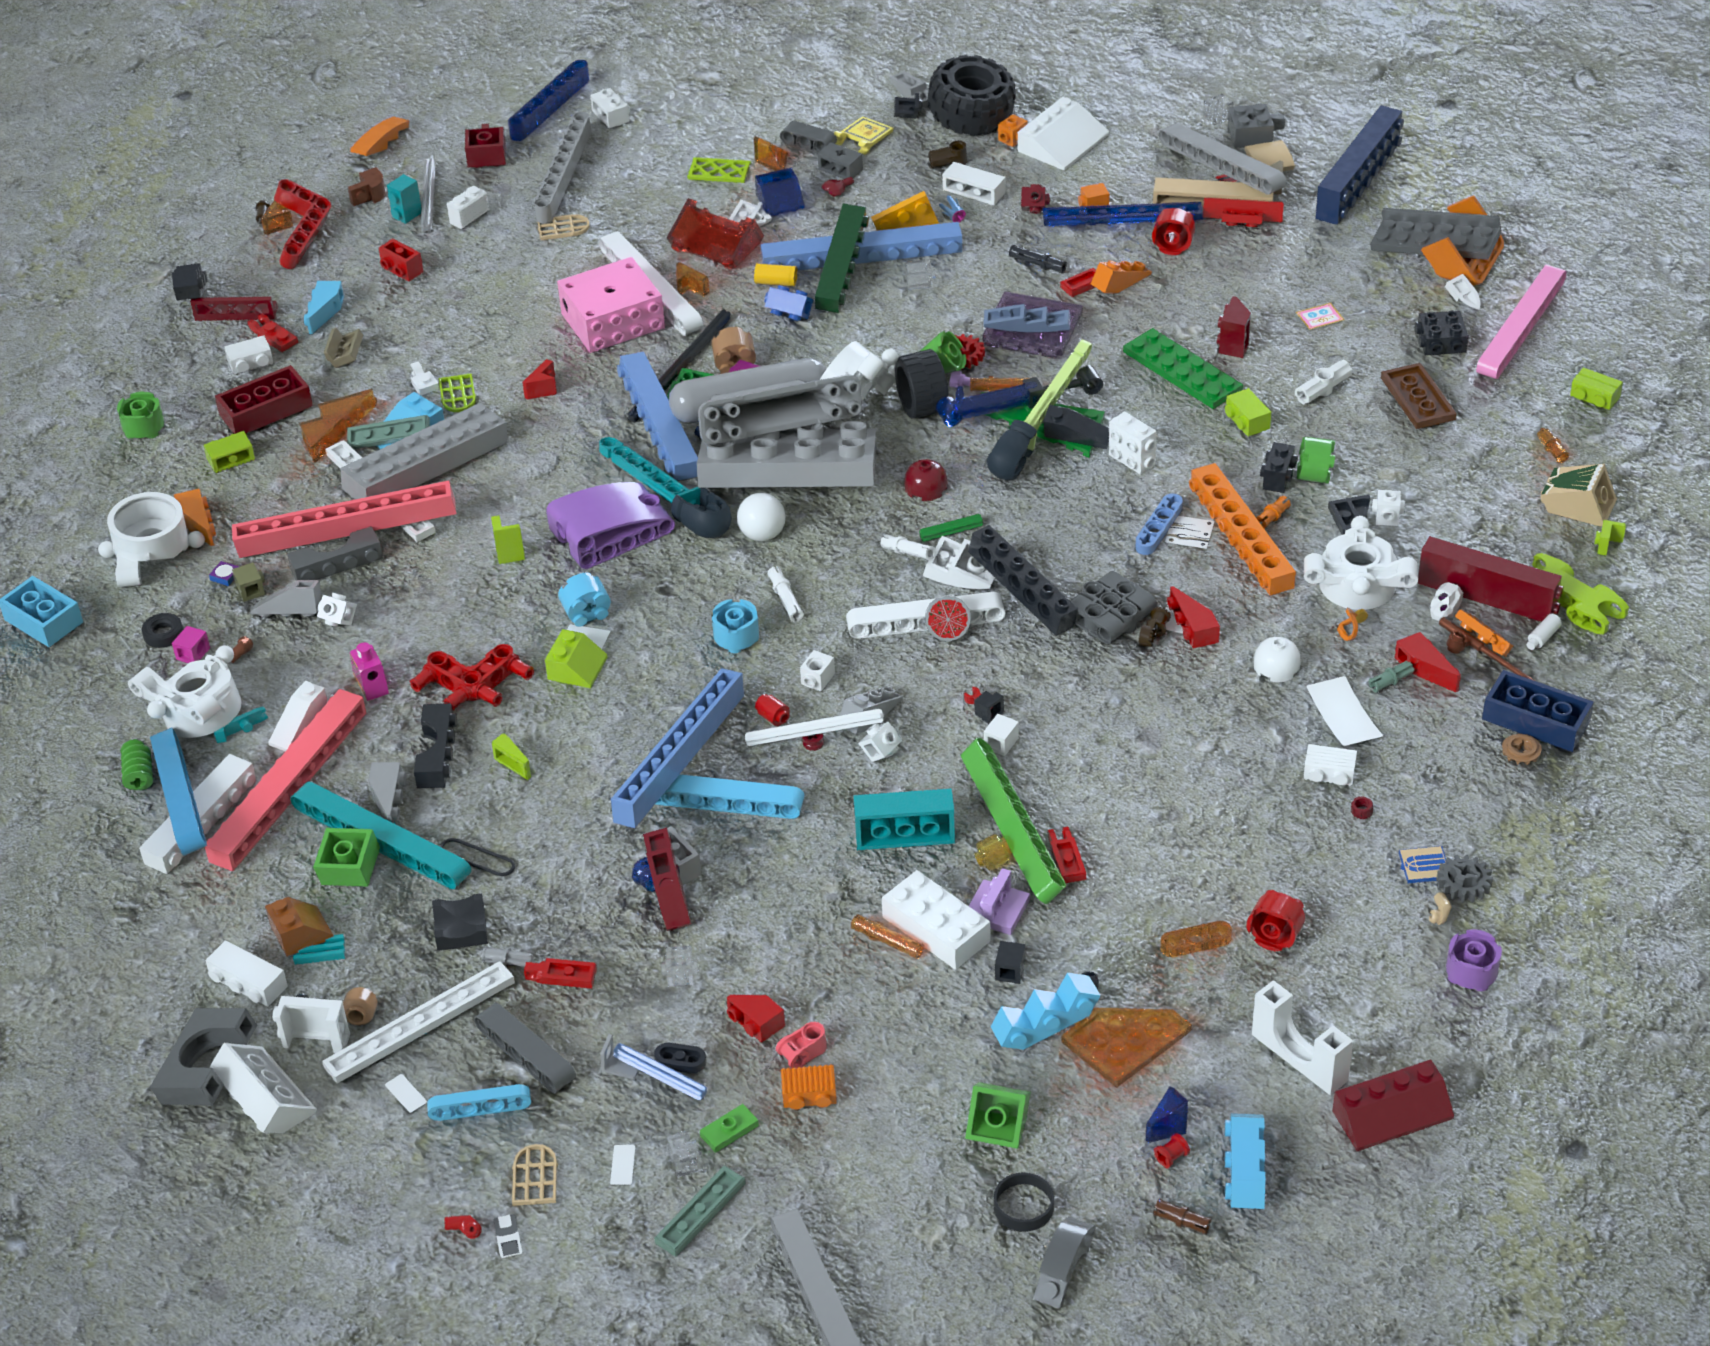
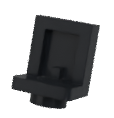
[894,93,922,119]

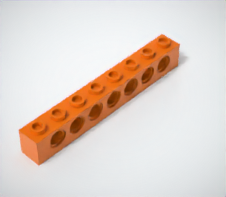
[1189,463,1296,596]

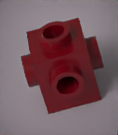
[1021,184,1050,214]

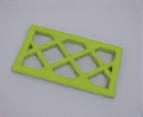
[687,157,751,183]

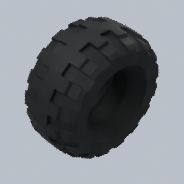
[928,55,1016,136]

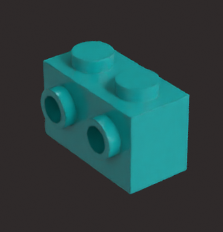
[387,174,422,224]

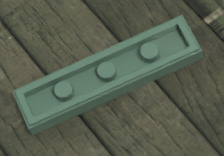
[347,415,430,449]
[654,1165,746,1257]

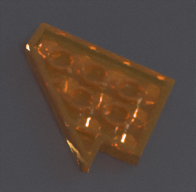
[1061,1008,1192,1088]

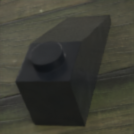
[1043,405,1109,449]

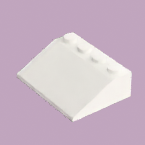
[1018,97,1109,171]

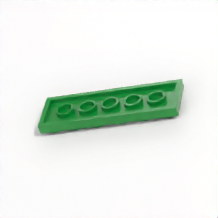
[1123,328,1243,409]

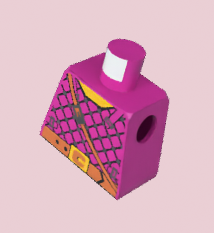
[350,642,389,701]

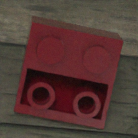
[1217,296,1251,358]

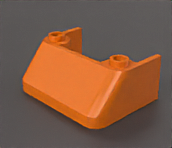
[1421,195,1504,286]

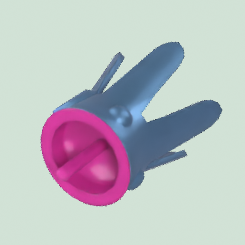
[939,195,966,222]

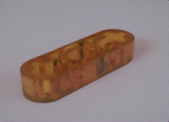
[1160,921,1232,957]

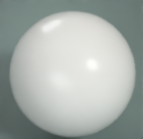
[737,493,785,541]

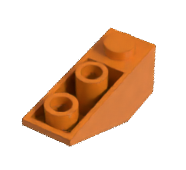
[1091,260,1152,293]
[173,489,216,546]

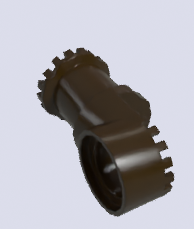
[1138,606,1171,647]

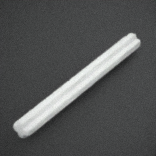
[745,709,884,746]

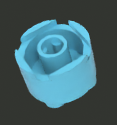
[558,573,611,627]
[712,599,759,653]

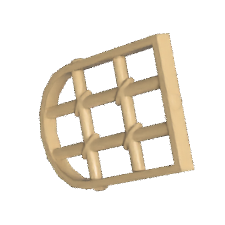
[537,214,590,240]
[512,1144,558,1206]

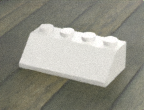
[209,1043,317,1134]

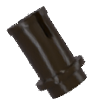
[256,200,271,224]

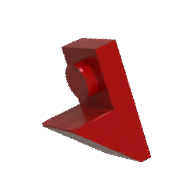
[522,359,557,399]

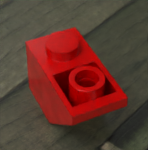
[726,994,785,1043]

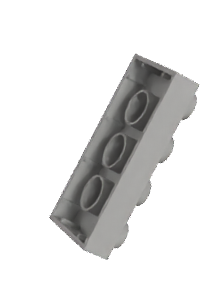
[697,421,877,488]

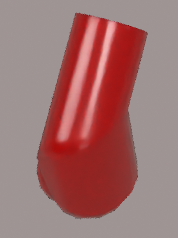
[444,1215,482,1239]

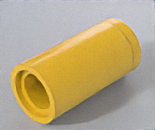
[754,263,797,286]

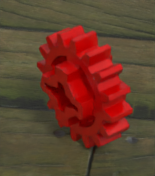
[955,334,985,370]

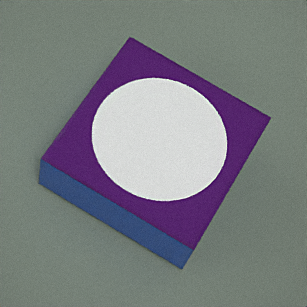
[209,561,240,586]

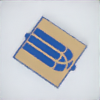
[1399,846,1446,883]

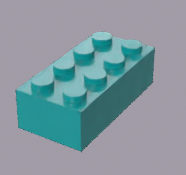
[853,788,955,850]

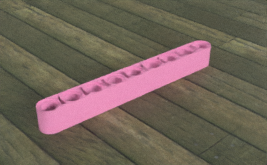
[1476,265,1566,379]

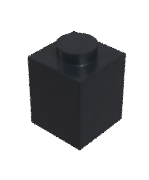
[995,941,1026,984]

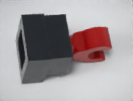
[964,687,1005,724]

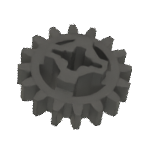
[1436,854,1493,903]

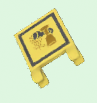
[834,116,893,155]

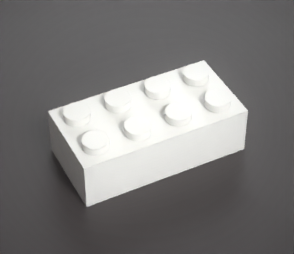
[882,870,991,970]

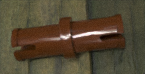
[1153,1199,1212,1235]

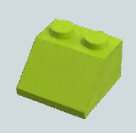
[545,629,608,689]

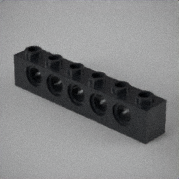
[968,525,1078,636]

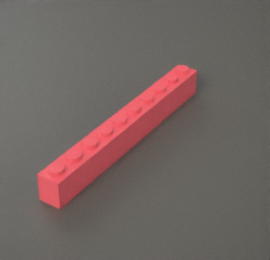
[232,481,457,558]
[205,689,366,871]

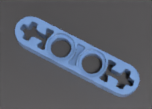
[1135,494,1183,555]

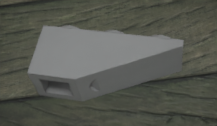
[250,580,322,617]
[840,686,903,734]
[368,762,406,824]

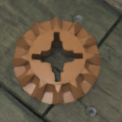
[1502,734,1541,765]

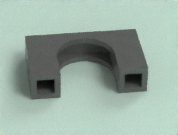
[149,1008,257,1105]

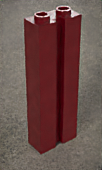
[1417,536,1564,622]

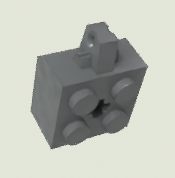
[1228,104,1285,148]

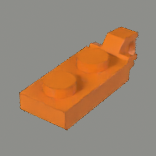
[1455,610,1514,657]

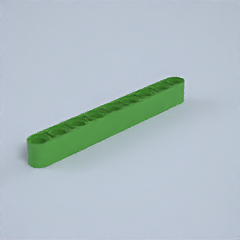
[961,737,1066,904]

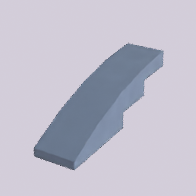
[983,304,1071,332]

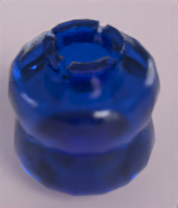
[632,857,656,892]

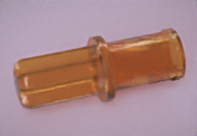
[1537,428,1569,463]

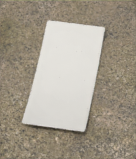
[1307,676,1383,746]

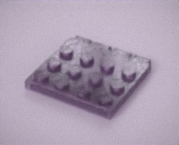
[982,291,1083,359]

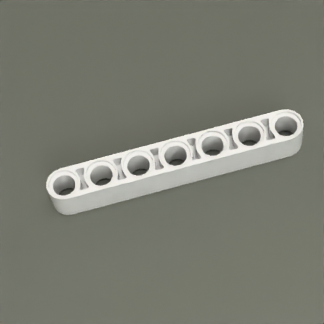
[846,592,1006,639]

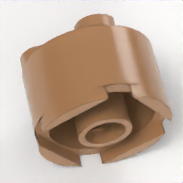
[712,327,756,374]

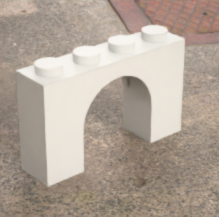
[1252,980,1353,1096]

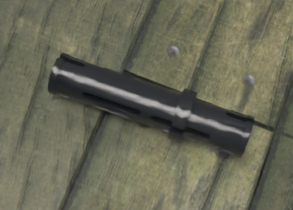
[1009,245,1067,274]

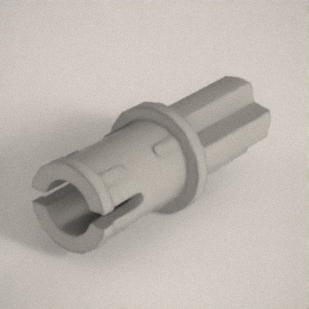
[482,946,533,968]

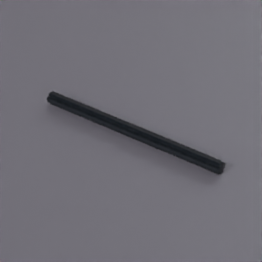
[627,309,731,422]

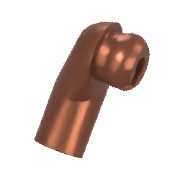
[231,636,253,663]

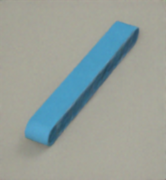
[150,727,207,856]

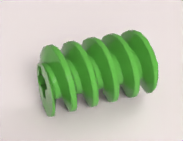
[120,739,153,790]

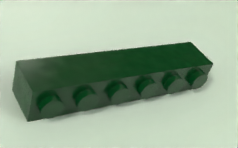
[815,203,869,313]

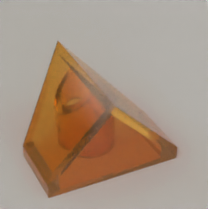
[754,136,789,175]

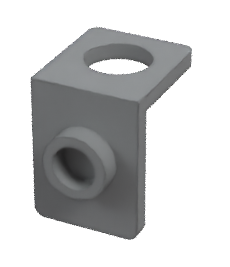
[601,1034,639,1079]

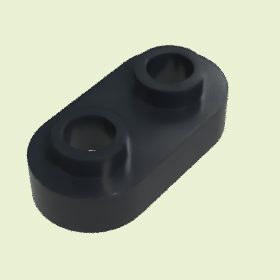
[654,1042,707,1073]

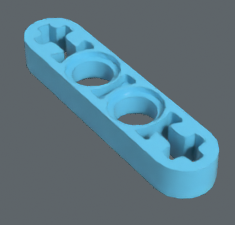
[427,1084,531,1121]

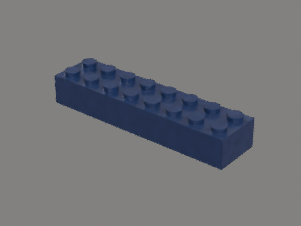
[1315,105,1404,225]

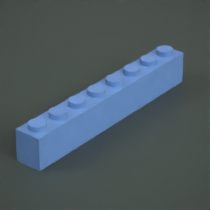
[617,352,698,481]

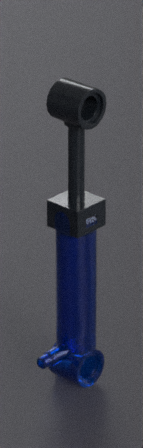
[936,365,1104,427]

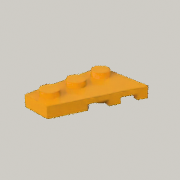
[871,191,939,231]

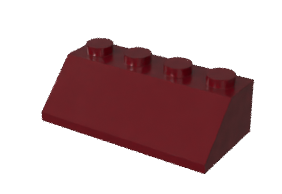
[1332,1059,1454,1152]

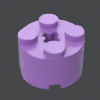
[1446,929,1502,991]

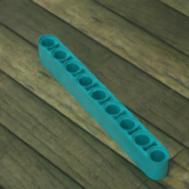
[290,781,472,889]

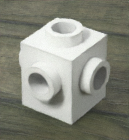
[1372,490,1405,526]
[317,593,357,627]
[858,722,902,762]

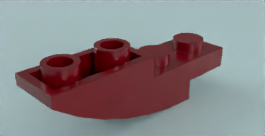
[643,827,692,931]

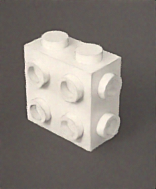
[1109,412,1157,474]

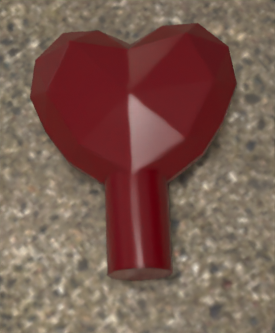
[822,176,854,197]

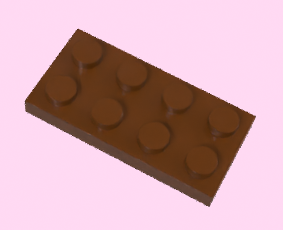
[1381,363,1457,429]

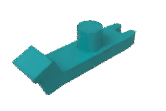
[214,706,268,743]

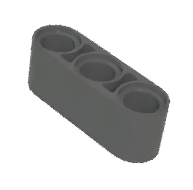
[780,121,837,154]

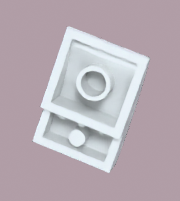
[923,536,995,589]

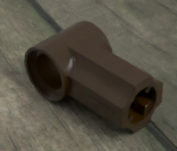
[928,140,968,168]

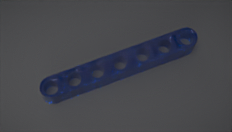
[508,60,590,141]

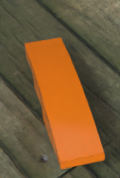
[350,116,409,156]

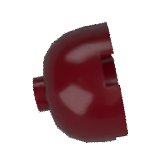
[904,459,948,501]

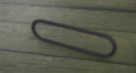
[439,838,515,876]

